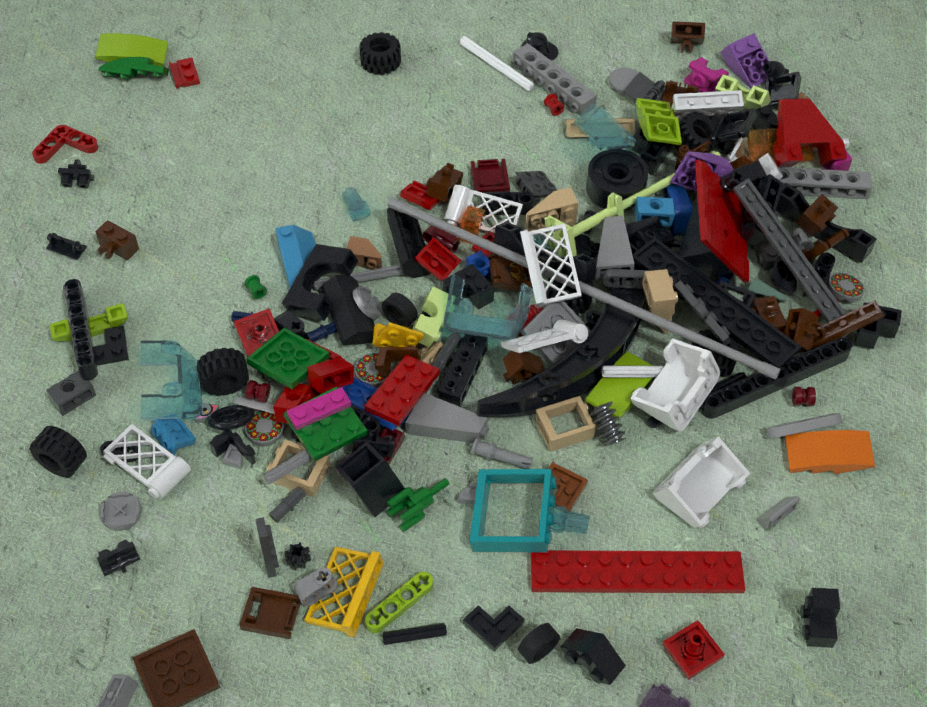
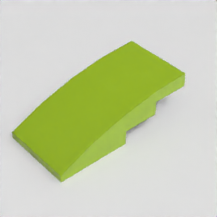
[95,33,168,66]
[635,98,682,145]
[585,351,656,420]

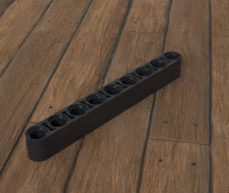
[702,337,852,419]

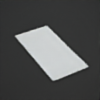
[232,396,275,414]

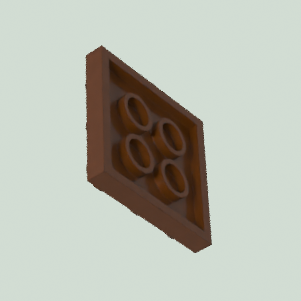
[132,629,221,707]

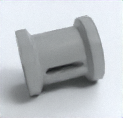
[791,228,813,251]

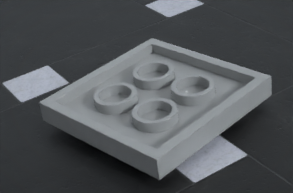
[520,301,591,366]

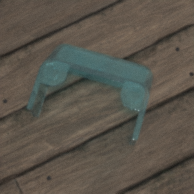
[574,103,638,151]
[444,274,533,341]
[140,340,202,419]

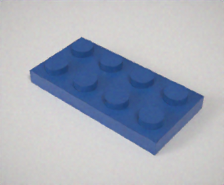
[338,378,413,430]

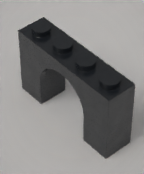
[281,244,359,321]

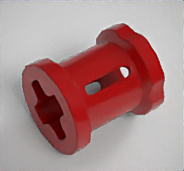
[544,93,565,116]

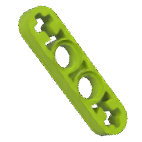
[365,572,433,633]

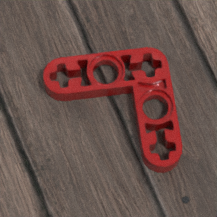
[32,125,99,164]

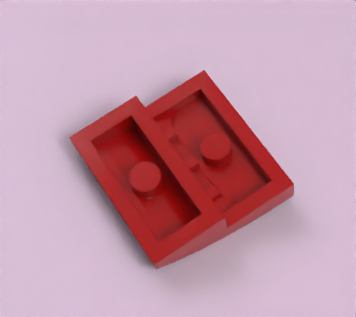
[414,237,462,282]

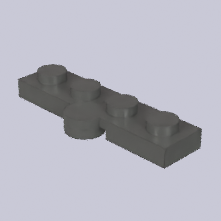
[674,281,730,346]
[255,517,279,578]

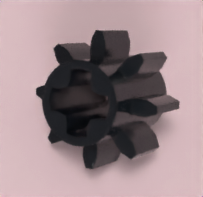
[284,542,311,570]

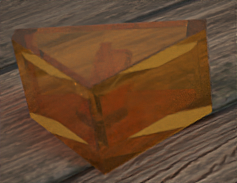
[459,206,486,244]

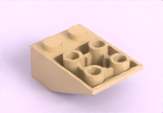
[525,187,578,237]
[642,269,678,334]

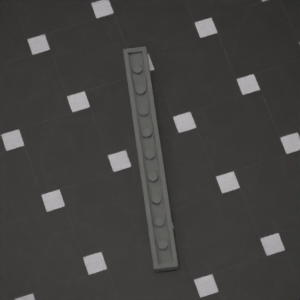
[733,178,856,338]

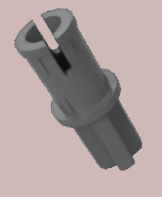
[269,487,306,523]

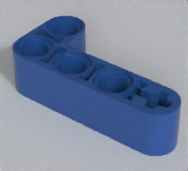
[661,177,693,236]

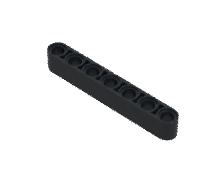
[64,279,98,380]

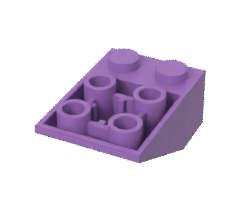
[720,33,771,88]
[670,151,733,192]

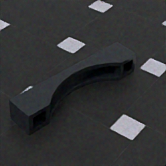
[776,183,877,263]
[493,222,598,284]

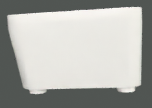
[630,339,720,431]
[652,436,750,528]

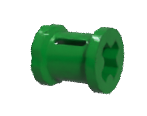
[244,275,267,300]

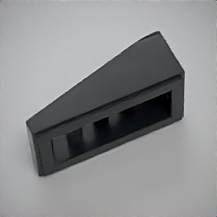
[625,216,663,243]

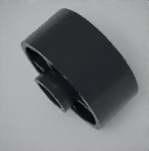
[586,149,648,211]

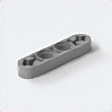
[767,413,842,438]

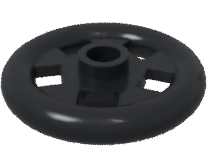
[207,405,255,430]

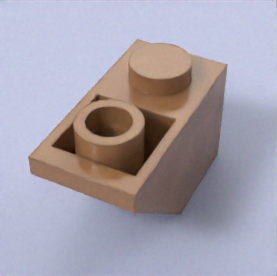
[346,236,382,269]

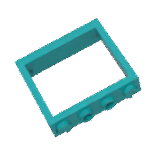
[469,469,557,552]

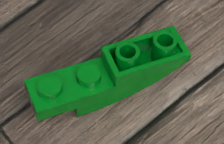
[98,57,169,80]

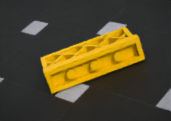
[304,547,384,638]

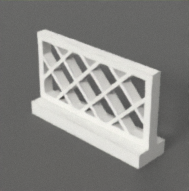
[671,90,744,121]
[520,224,582,308]

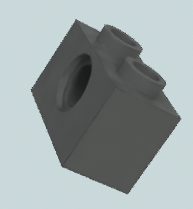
[46,371,96,416]

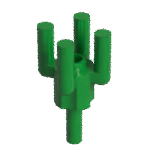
[386,478,450,532]

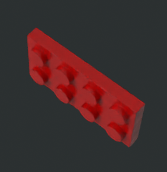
[364,354,440,426]

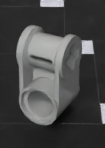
[294,567,338,606]

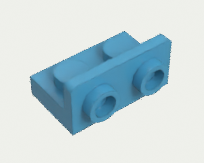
[151,412,196,456]

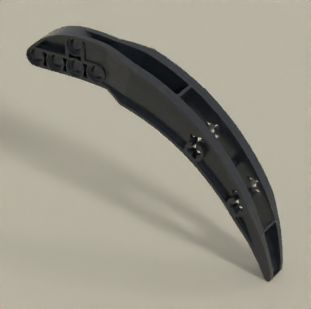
[477,242,646,418]

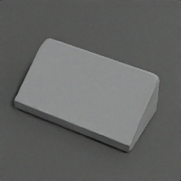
[757,496,800,530]
[97,674,138,707]

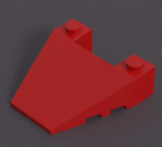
[773,99,847,167]

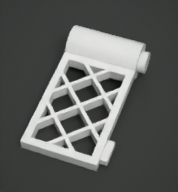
[444,185,523,234]
[501,319,588,353]
[103,424,191,499]

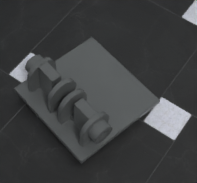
[623,72,665,101]
[515,171,557,204]

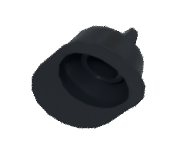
[522,32,559,61]
[769,256,797,293]

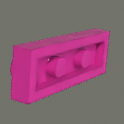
[287,387,351,430]

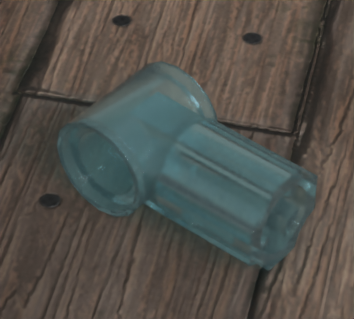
[342,187,371,221]
[550,505,590,534]

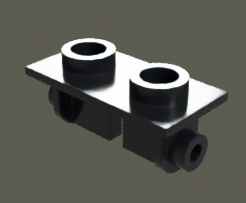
[46,233,87,260]
[352,435,395,458]

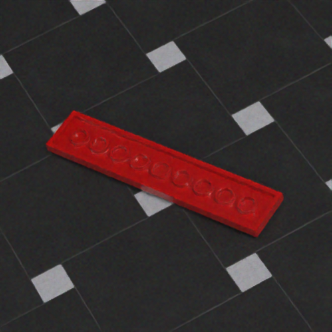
[530,550,745,593]

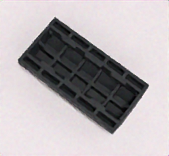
[387,208,431,278]
[321,275,375,345]

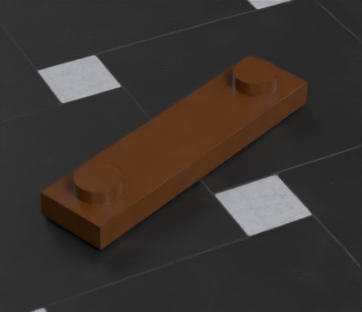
[812,300,884,349]

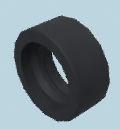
[382,292,418,328]
[518,623,560,664]

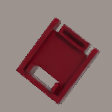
[470,159,510,193]

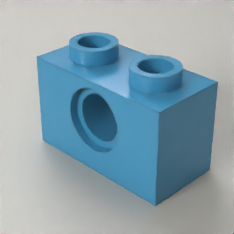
[634,196,675,227]

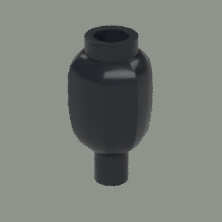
[763,61,789,77]

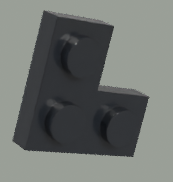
[94,325,129,366]
[463,605,525,652]

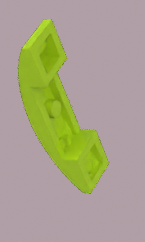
[49,303,128,341]

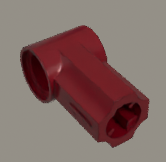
[423,225,460,253]

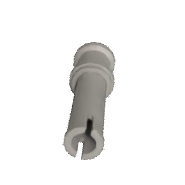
[471,438,533,469]

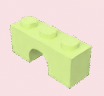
[715,74,771,109]
[412,286,453,347]

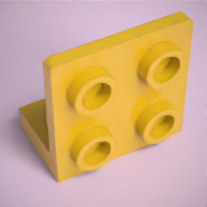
[373,323,424,347]

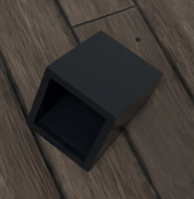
[335,442,405,517]

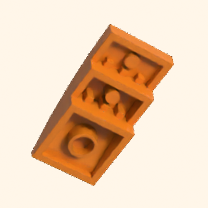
[785,430,875,474]

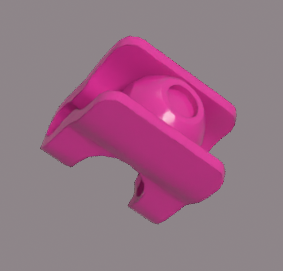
[684,57,729,93]

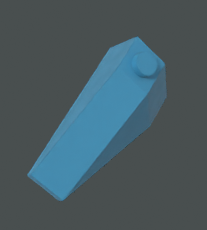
[275,225,316,288]

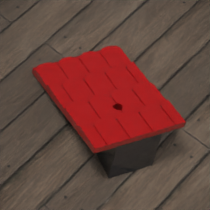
[678,159,749,283]

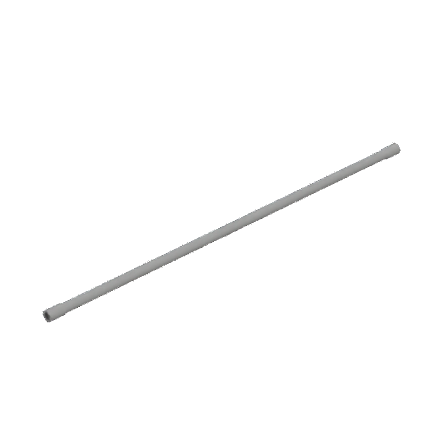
[387,197,781,380]

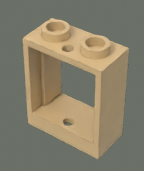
[535,396,597,452]
[267,439,331,497]

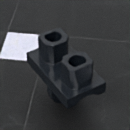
[58,159,94,188]
[97,540,140,576]

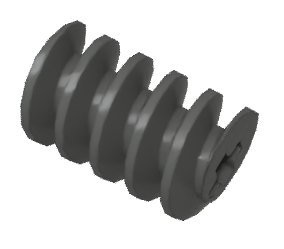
[591,401,626,446]

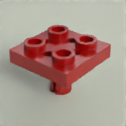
[233,308,279,357]
[662,620,725,680]

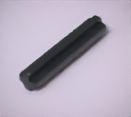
[382,623,447,645]

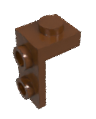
[375,346,421,377]

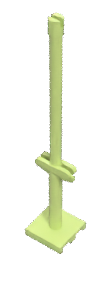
[544,150,720,257]

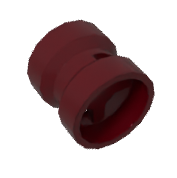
[245,380,271,403]
[792,386,816,406]

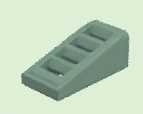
[748,278,787,302]

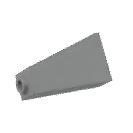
[596,216,634,280]
[405,393,489,443]

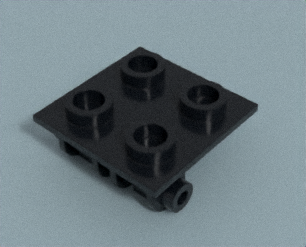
[574,234,600,259]

